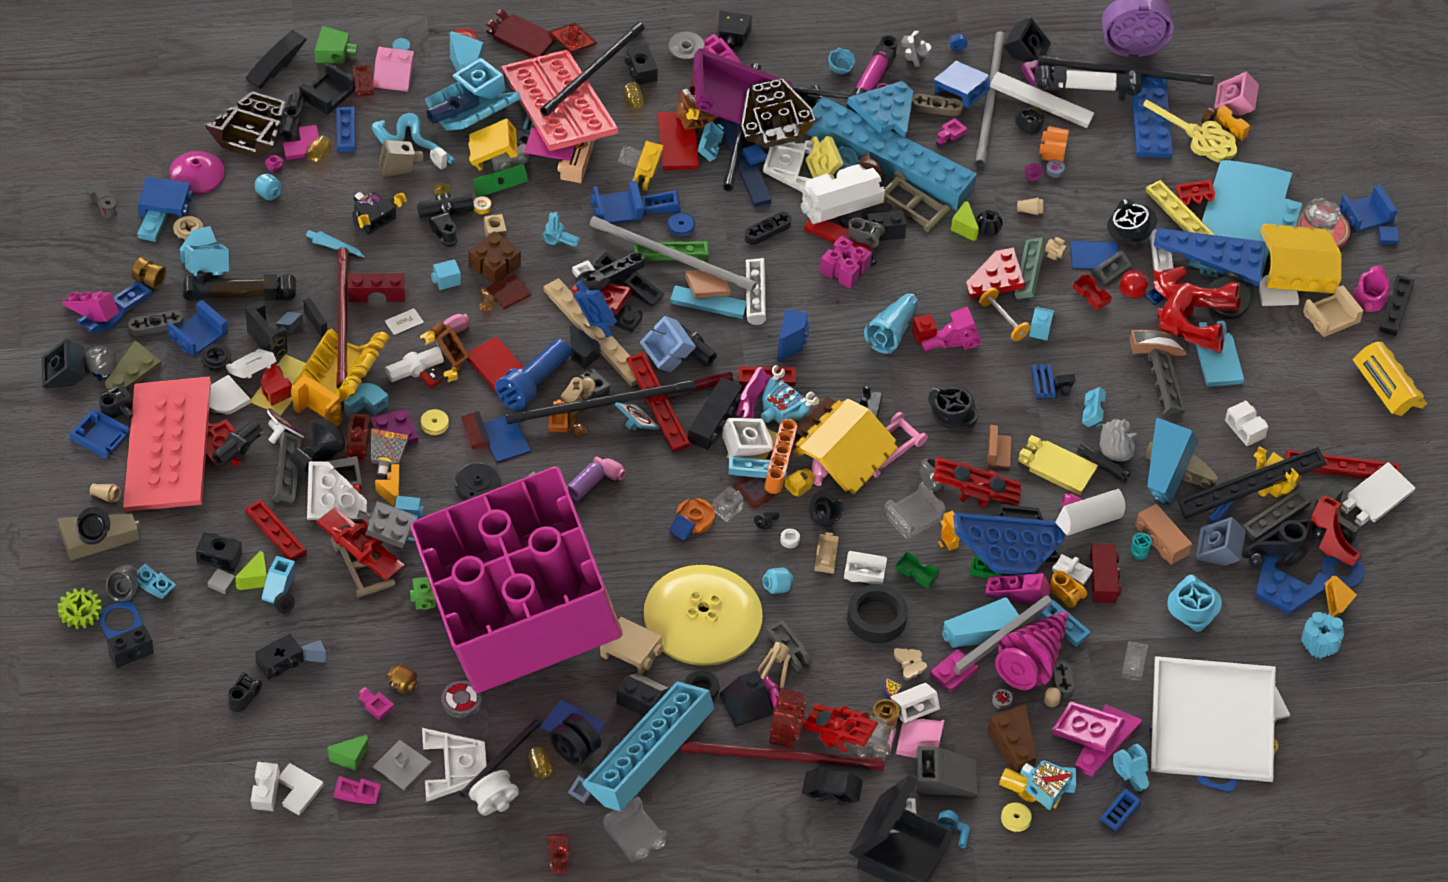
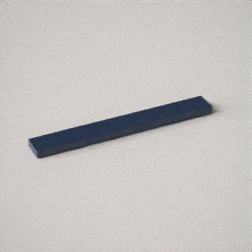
[716,116,772,207]

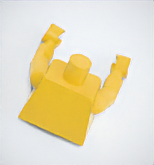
[1253,446,1302,498]

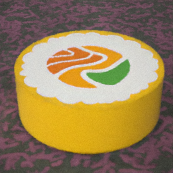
[473,196,491,214]

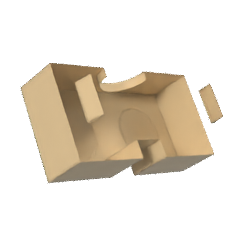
[814,532,839,574]

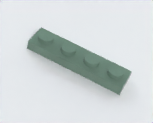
[1014,237,1046,299]

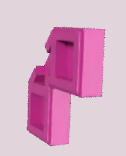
[283,125,319,160]

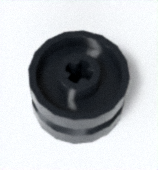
[549,713,601,766]

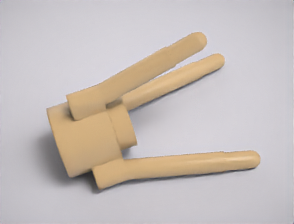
[757,642,791,690]

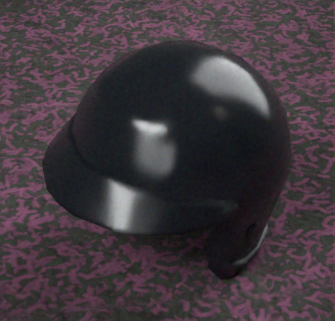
[809,491,844,527]
[76,507,110,545]

